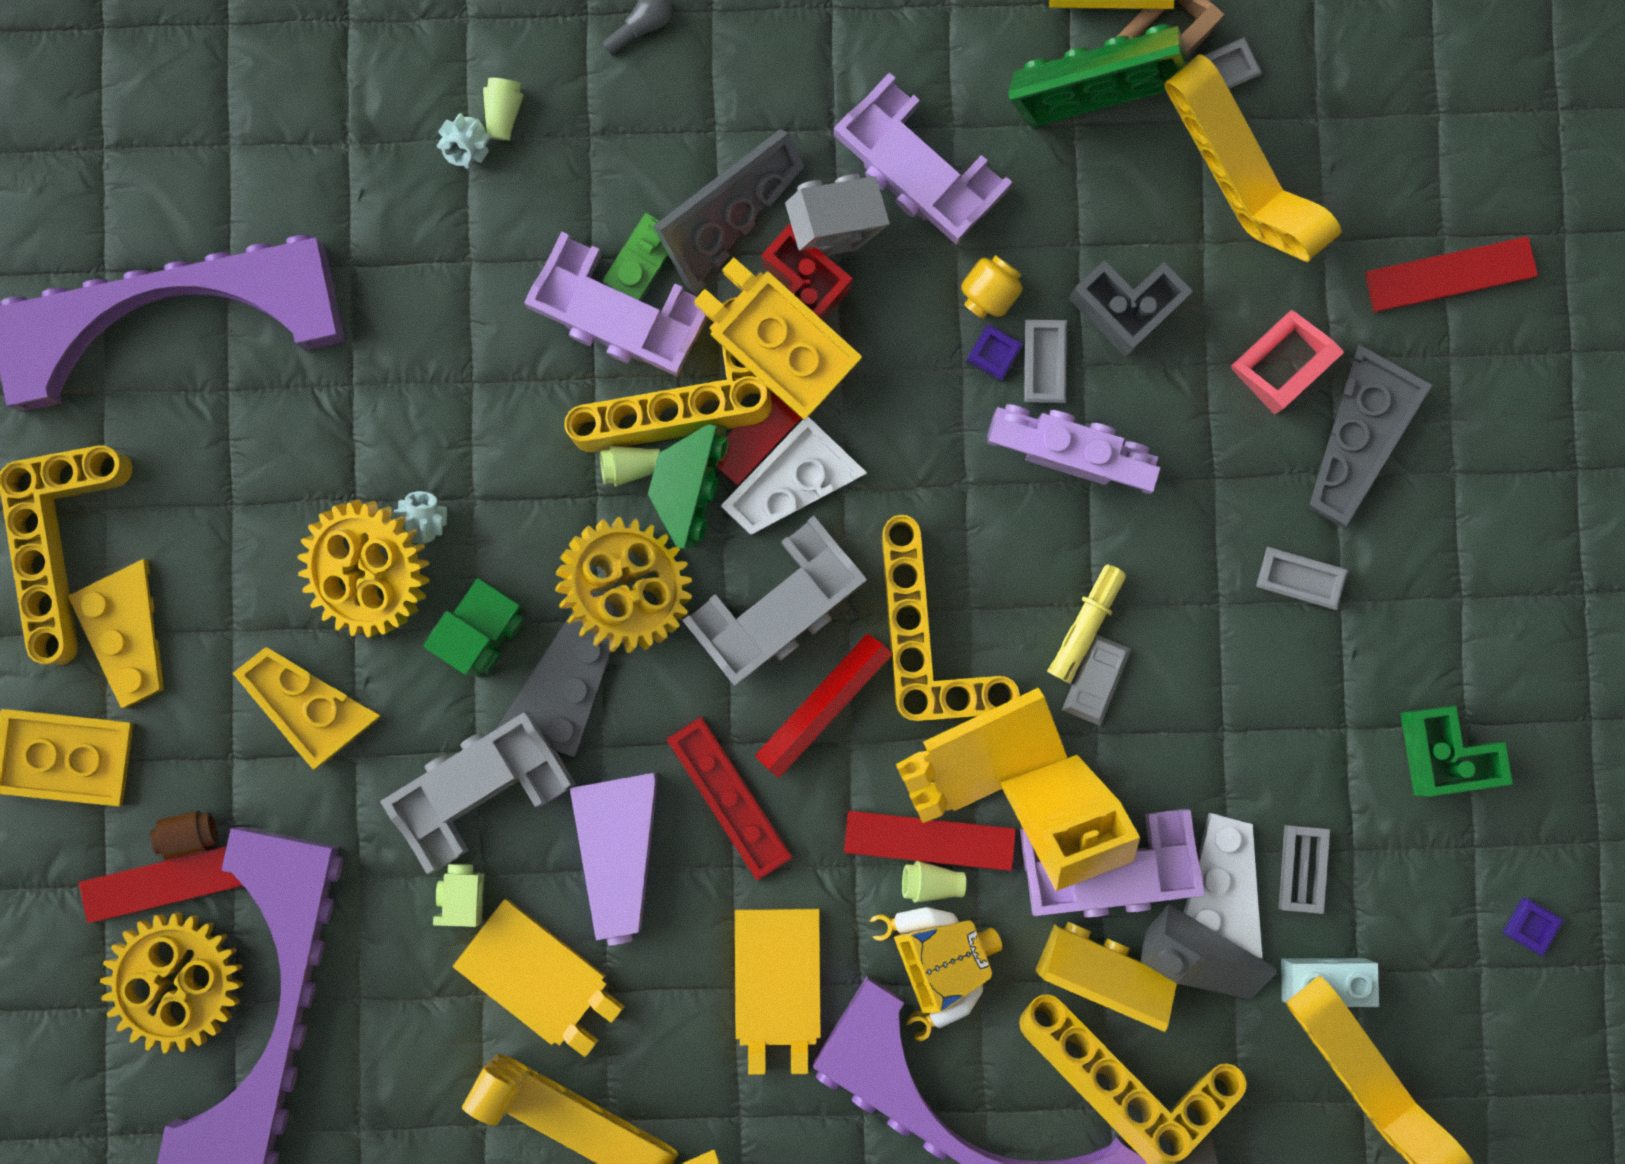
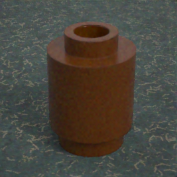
[150,810,218,861]

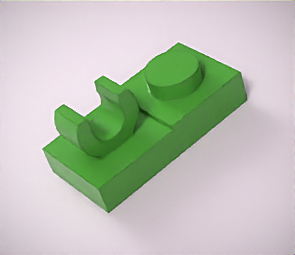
[602,212,669,301]

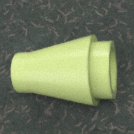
[483,78,524,141]
[600,446,660,487]
[902,861,966,903]

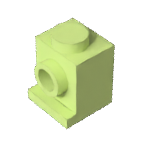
[433,864,484,927]

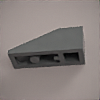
[1141,904,1276,1000]

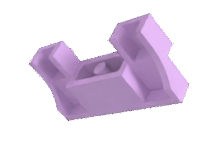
[833,73,1012,244]
[524,231,708,377]
[987,404,1161,494]
[1020,809,1205,917]

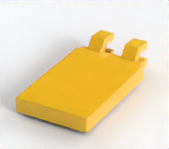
[694,257,862,421]
[896,688,1067,823]
[0,709,134,807]
[452,898,625,1057]
[735,908,821,1075]

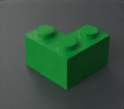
[422,578,525,677]
[1400,706,1513,797]

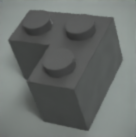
[1068,260,1193,358]

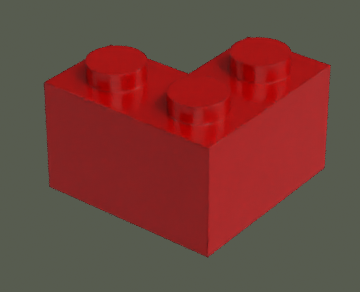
[761,224,853,321]

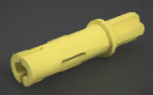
[1047,564,1126,684]

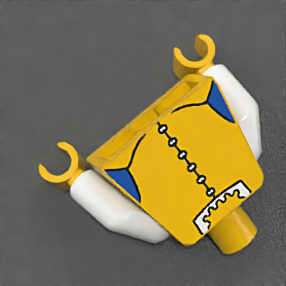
[870,907,1002,1041]

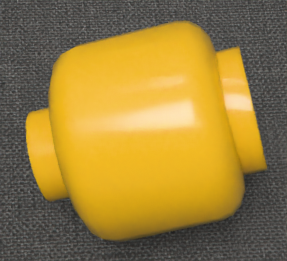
[961,255,1023,319]

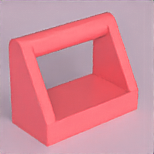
[1231,310,1344,415]

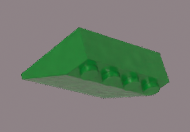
[1008,24,1188,128]

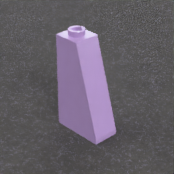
[570,772,658,946]

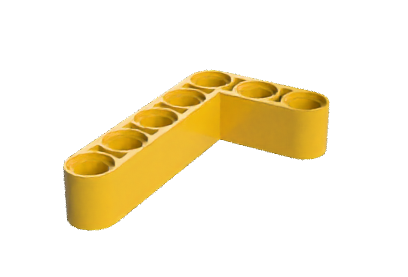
[1164,55,1342,262]
[564,297,772,452]
[0,446,133,665]
[882,515,1020,721]
[1285,975,1474,1164]
[1019,994,1247,1164]
[462,1053,679,1164]

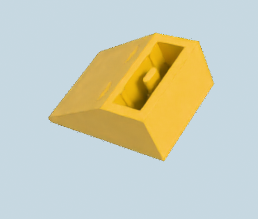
[1001,755,1140,891]

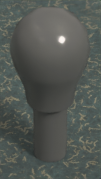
[602,0,673,55]

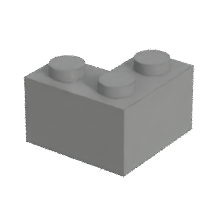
[785,174,890,256]

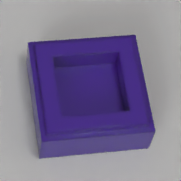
[966,323,1023,382]
[1502,897,1564,957]

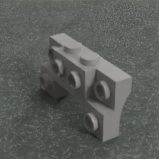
[682,516,867,686]
[380,712,576,874]

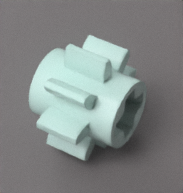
[437,113,491,169]
[394,491,447,544]

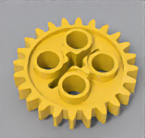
[297,500,430,637]
[555,517,692,653]
[100,912,243,1053]

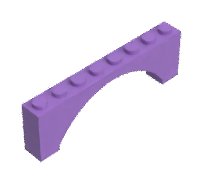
[0,235,345,412]
[157,826,343,1164]
[813,975,1148,1164]

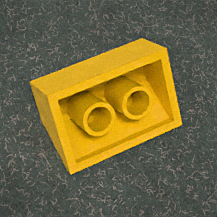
[1035,921,1177,1032]

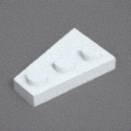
[720,417,867,535]
[1183,813,1262,958]

